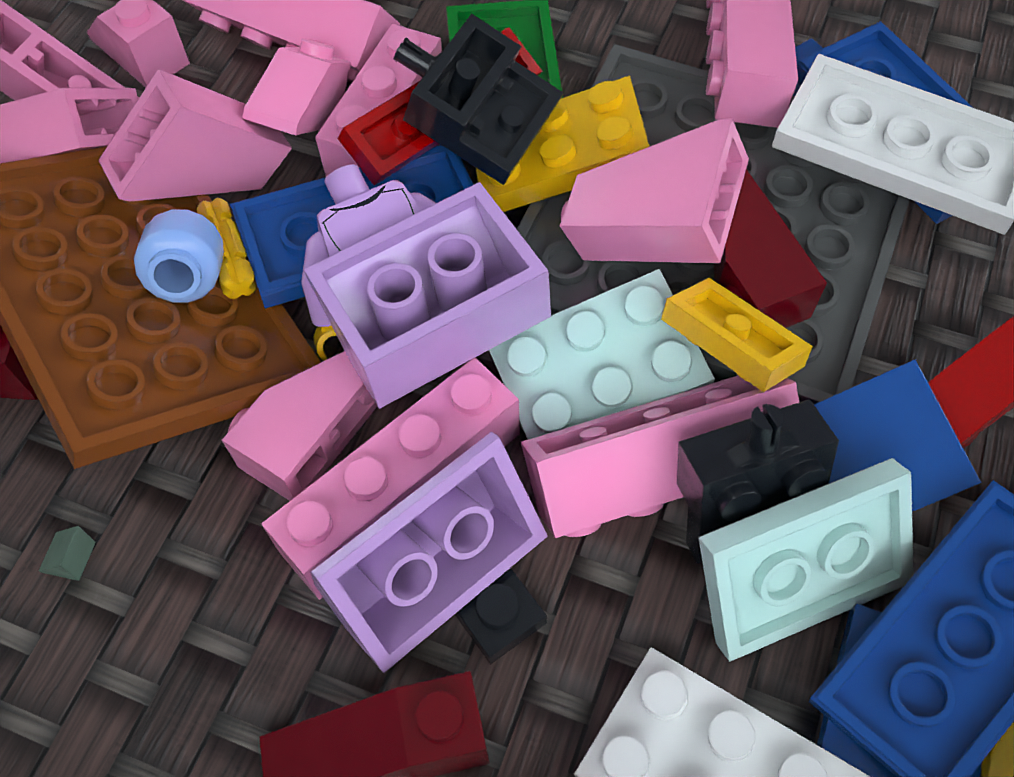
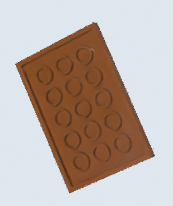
[0,146,321,469]

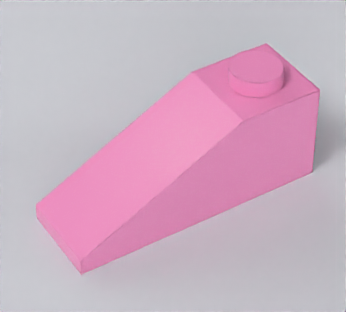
[0,0,139,101]
[222,351,377,501]

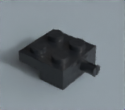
[393,13,564,185]
[677,399,839,564]

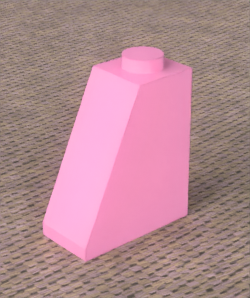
[98,69,292,202]
[0,88,138,163]
[560,119,749,263]

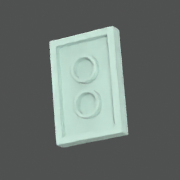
[489,269,715,440]
[699,458,913,662]

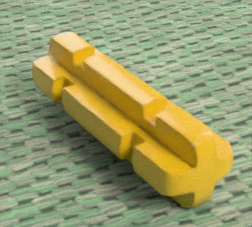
[196,197,256,299]

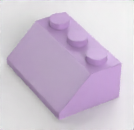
[304,182,551,409]
[311,432,548,673]

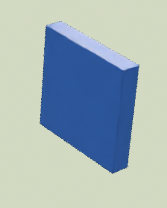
[814,360,981,512]

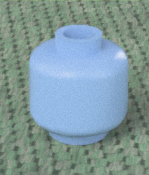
[134,209,224,303]

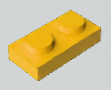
[661,278,813,392]

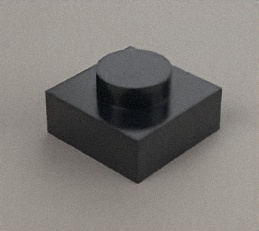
[455,568,547,664]

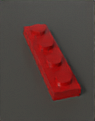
[337,27,542,186]

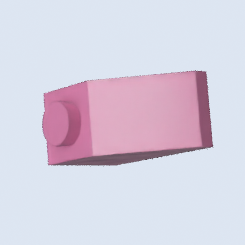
[87,0,190,88]
[242,39,351,135]

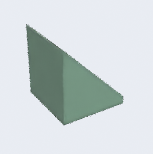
[39,526,96,581]

